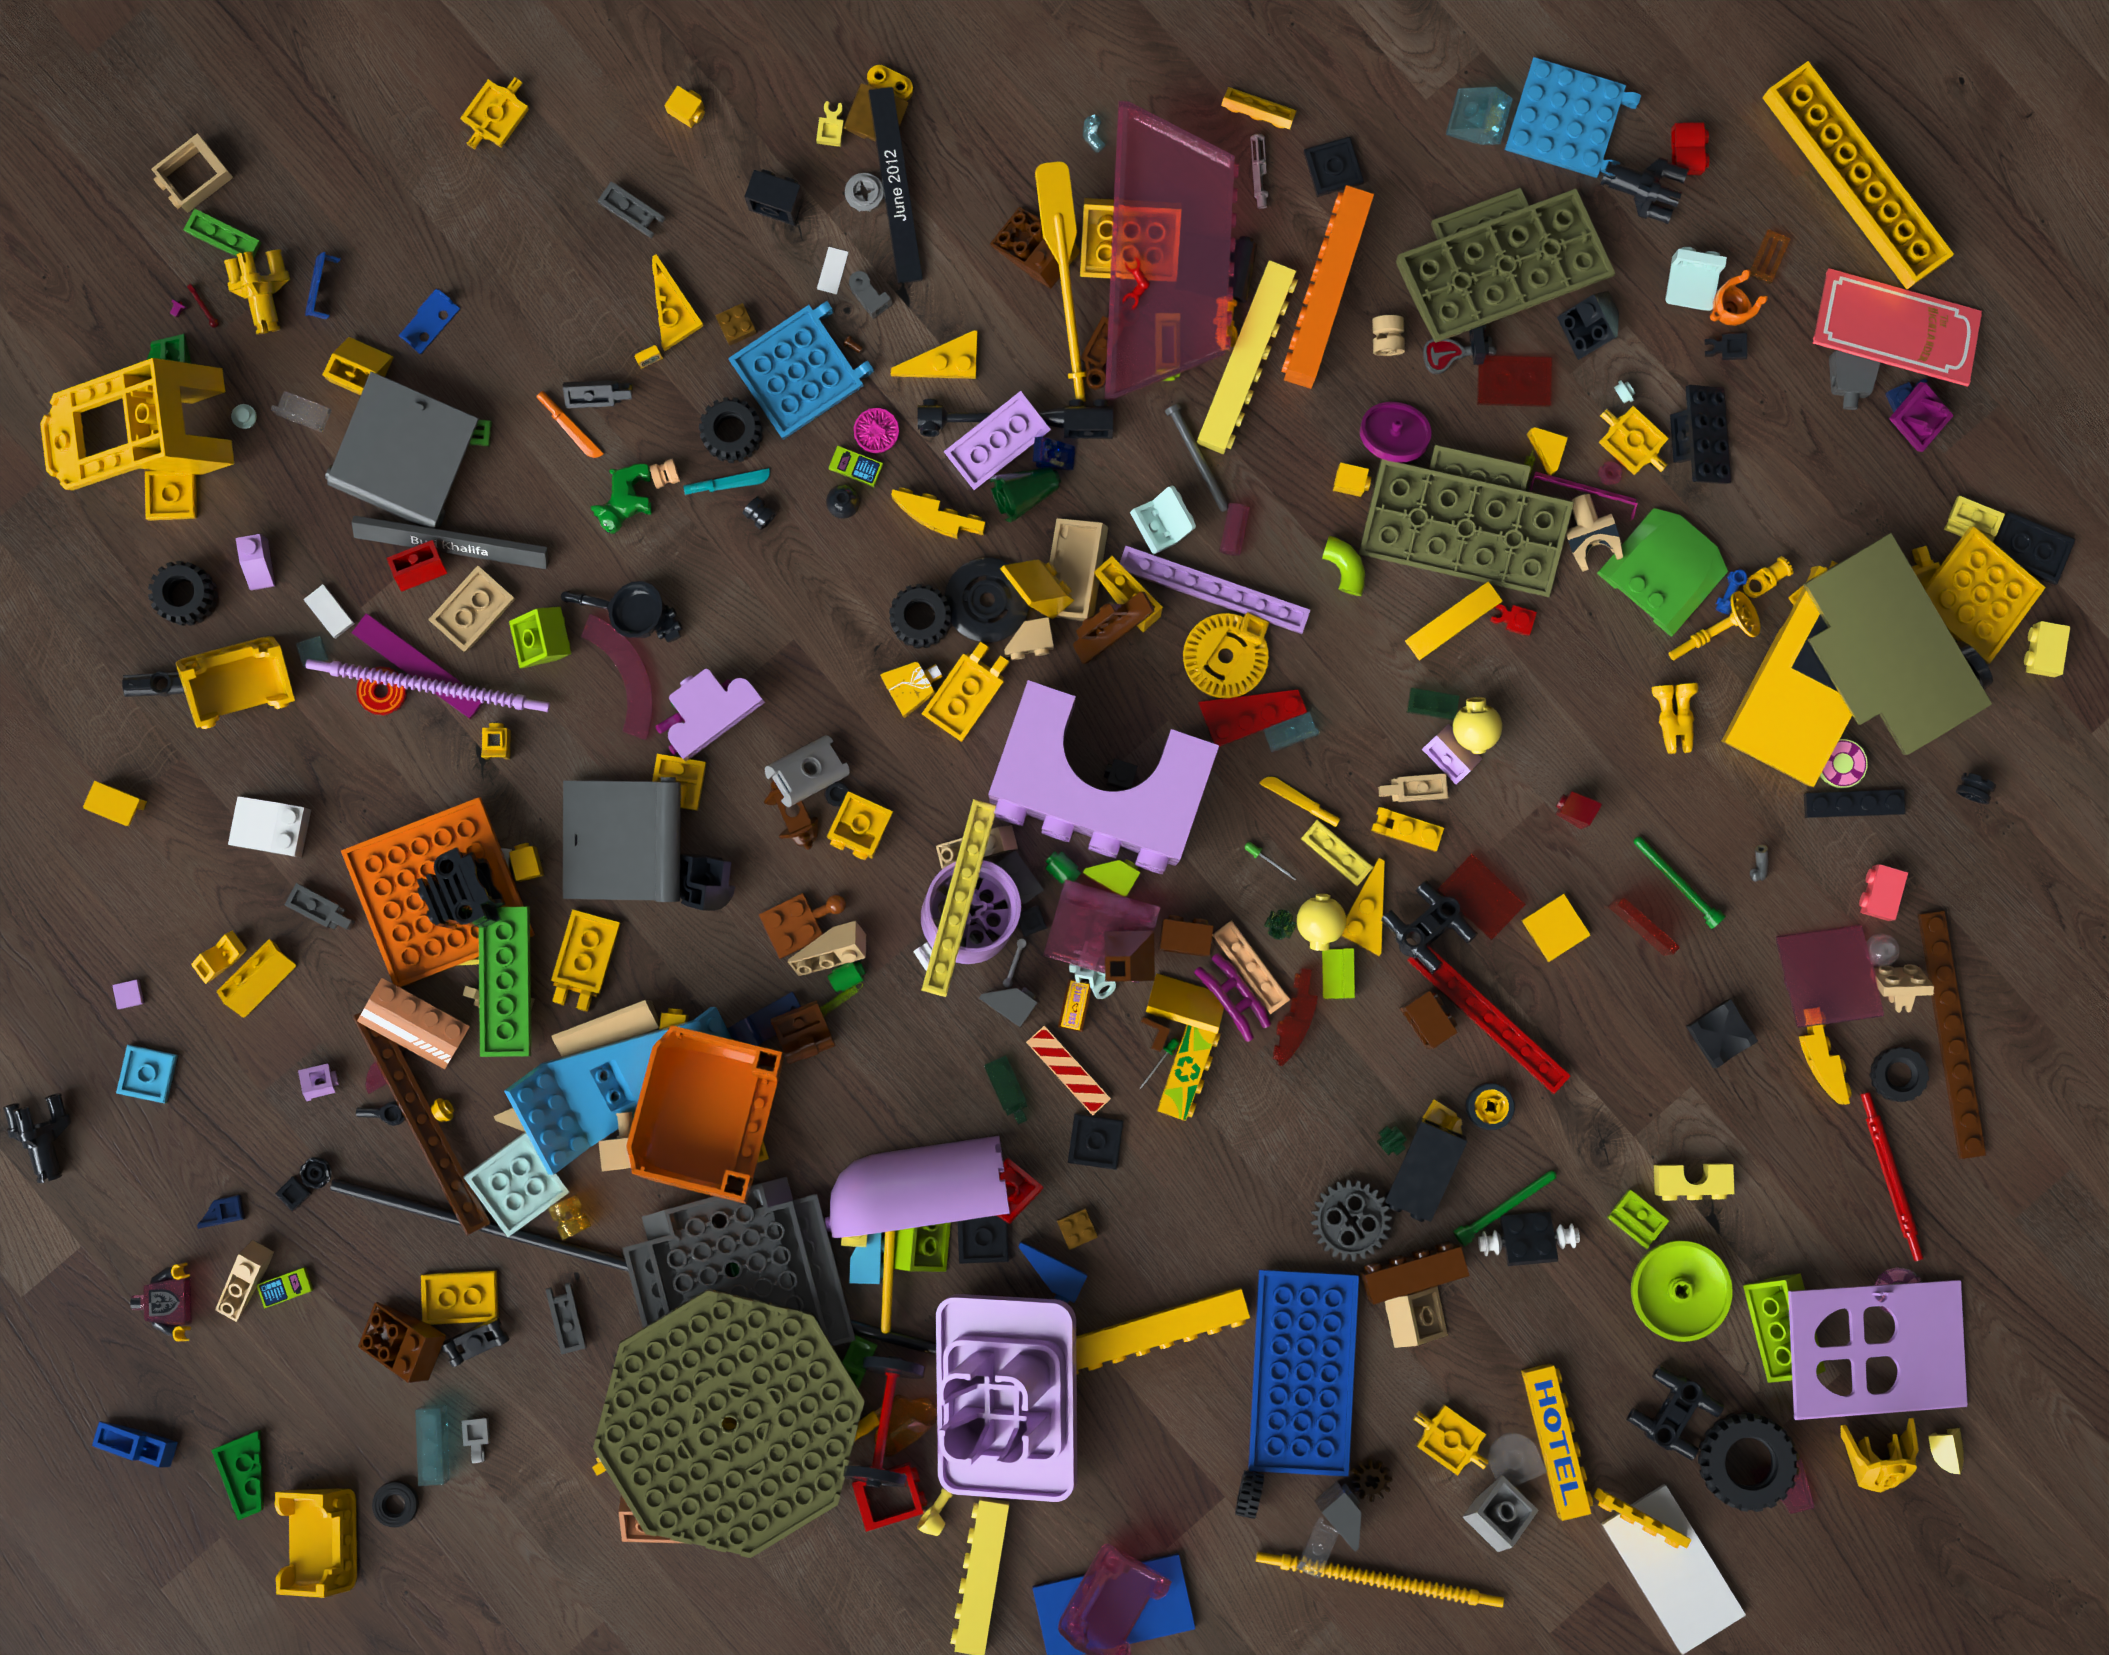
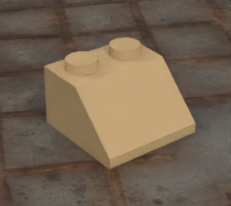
[1385,1286,1448,1348]

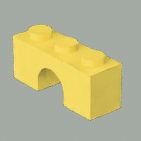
[1654,1163,1734,1200]

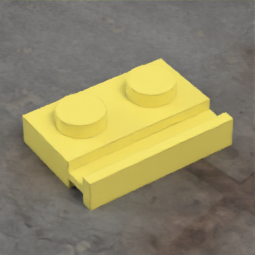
[1944,496,2005,542]

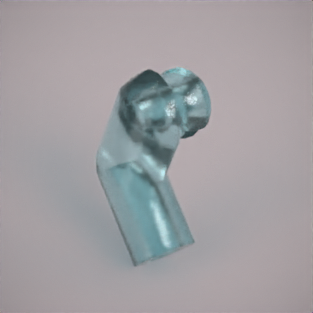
[1083,115,1105,153]

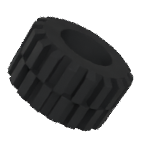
[699,397,763,463]
[148,561,218,626]
[889,584,951,649]

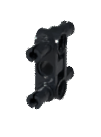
[1381,880,1478,974]
[1626,1365,1724,1461]

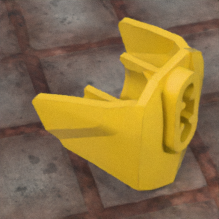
[1841,1418,1919,1493]

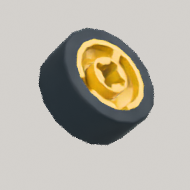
[1466,1083,1515,1130]

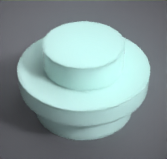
[1614,380,1636,404]
[231,404,257,429]

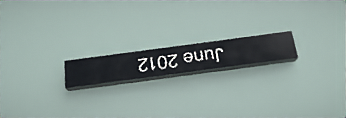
[868,87,923,284]

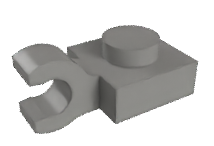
[462,1418,490,1463]

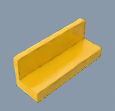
[216,939,296,1018]

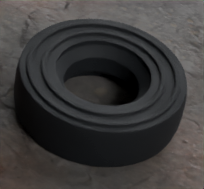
[372,1481,419,1527]

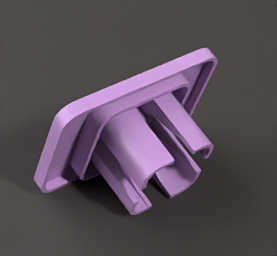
[936,1294,1077,1502]

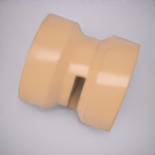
[649,458,680,489]

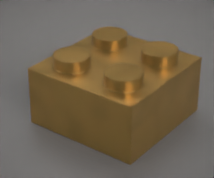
[715,303,757,346]
[1057,1208,1098,1250]

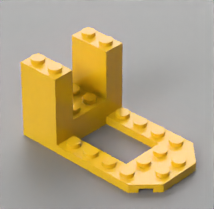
[40,358,234,490]

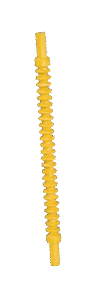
[1256,1551,1504,1608]

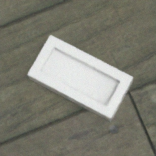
[303,585,355,639]

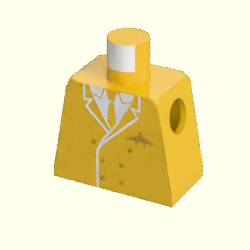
[880,661,943,718]

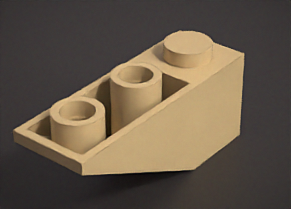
[936,825,1018,869]
[788,921,866,976]
[215,1240,274,1322]

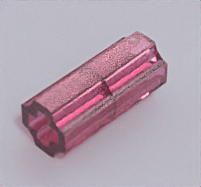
[1219,503,1250,556]

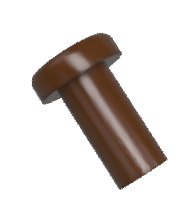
[843,335,863,353]

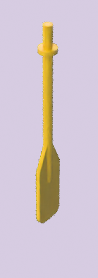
[1035,162,1087,402]

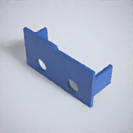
[305,252,340,319]
[398,289,460,354]

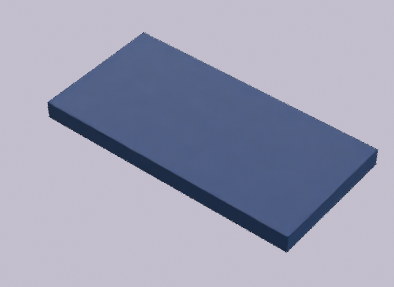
[1032,1553,1195,1655]

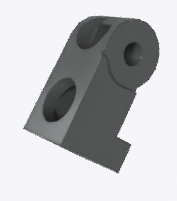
[849,271,892,319]

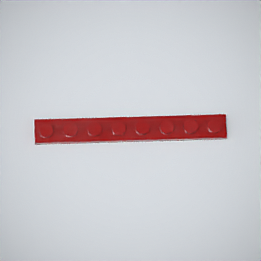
[1407,947,1570,1094]

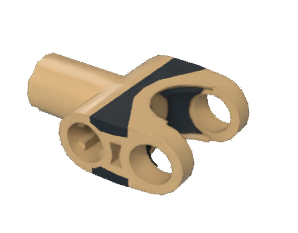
[1566,494,1623,572]

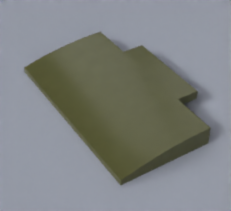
[1396,188,1615,343]
[1359,444,1574,597]
[1802,533,1992,755]

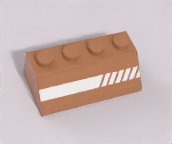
[357,978,470,1069]

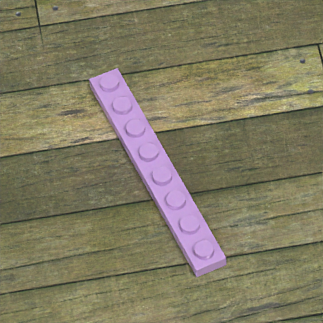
[1120,546,1310,634]

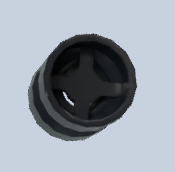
[742,496,777,530]

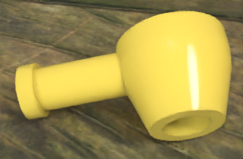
[917,1488,953,1536]

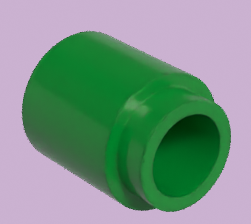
[1045,851,1081,887]
[827,961,866,992]

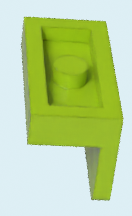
[1322,948,1355,999]

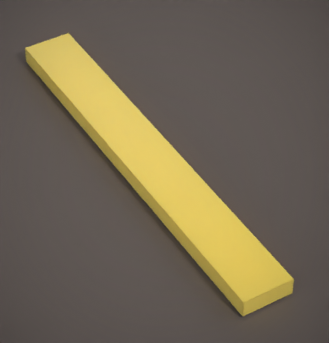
[921,799,996,997]

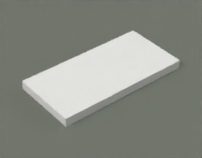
[1601,1484,1746,1655]

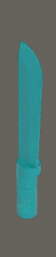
[683,468,770,495]

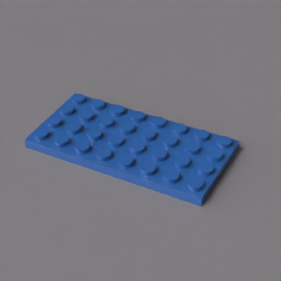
[1248,1269,1359,1476]

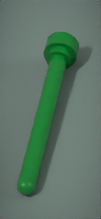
[1634,837,1726,929]
[1453,1170,1557,1247]

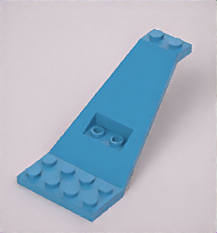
[504,1007,732,1175]

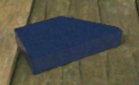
[197,1195,245,1229]

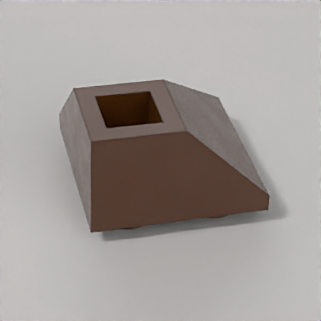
[1104,931,1155,982]

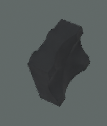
[1686,999,1758,1068]

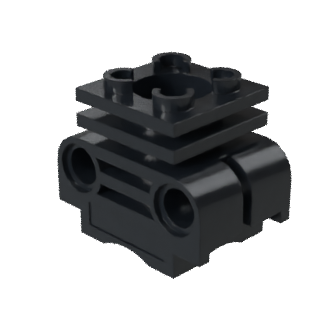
[417,847,505,929]

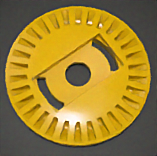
[1183,613,1269,699]

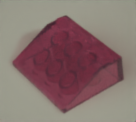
[1043,880,1161,984]

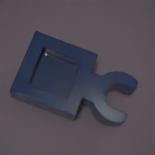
[1885,379,1928,412]

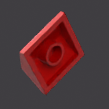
[996,1158,1044,1224]

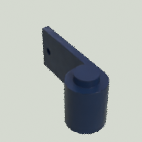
[727,992,801,1047]

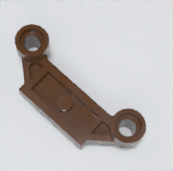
[1080,304,1140,390]

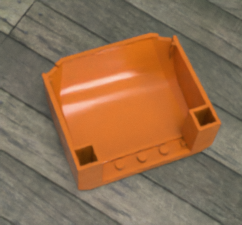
[626,1025,784,1204]

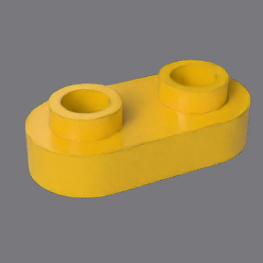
[867,65,913,101]

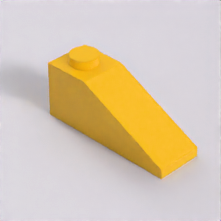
[1094,556,1163,632]

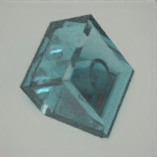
[1446,87,1513,145]

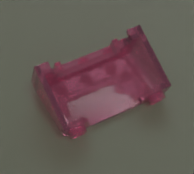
[1058,1544,1172,1655]

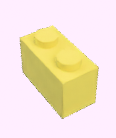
[2024,621,2070,677]

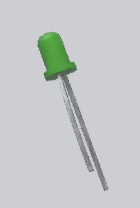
[1244,842,1296,880]

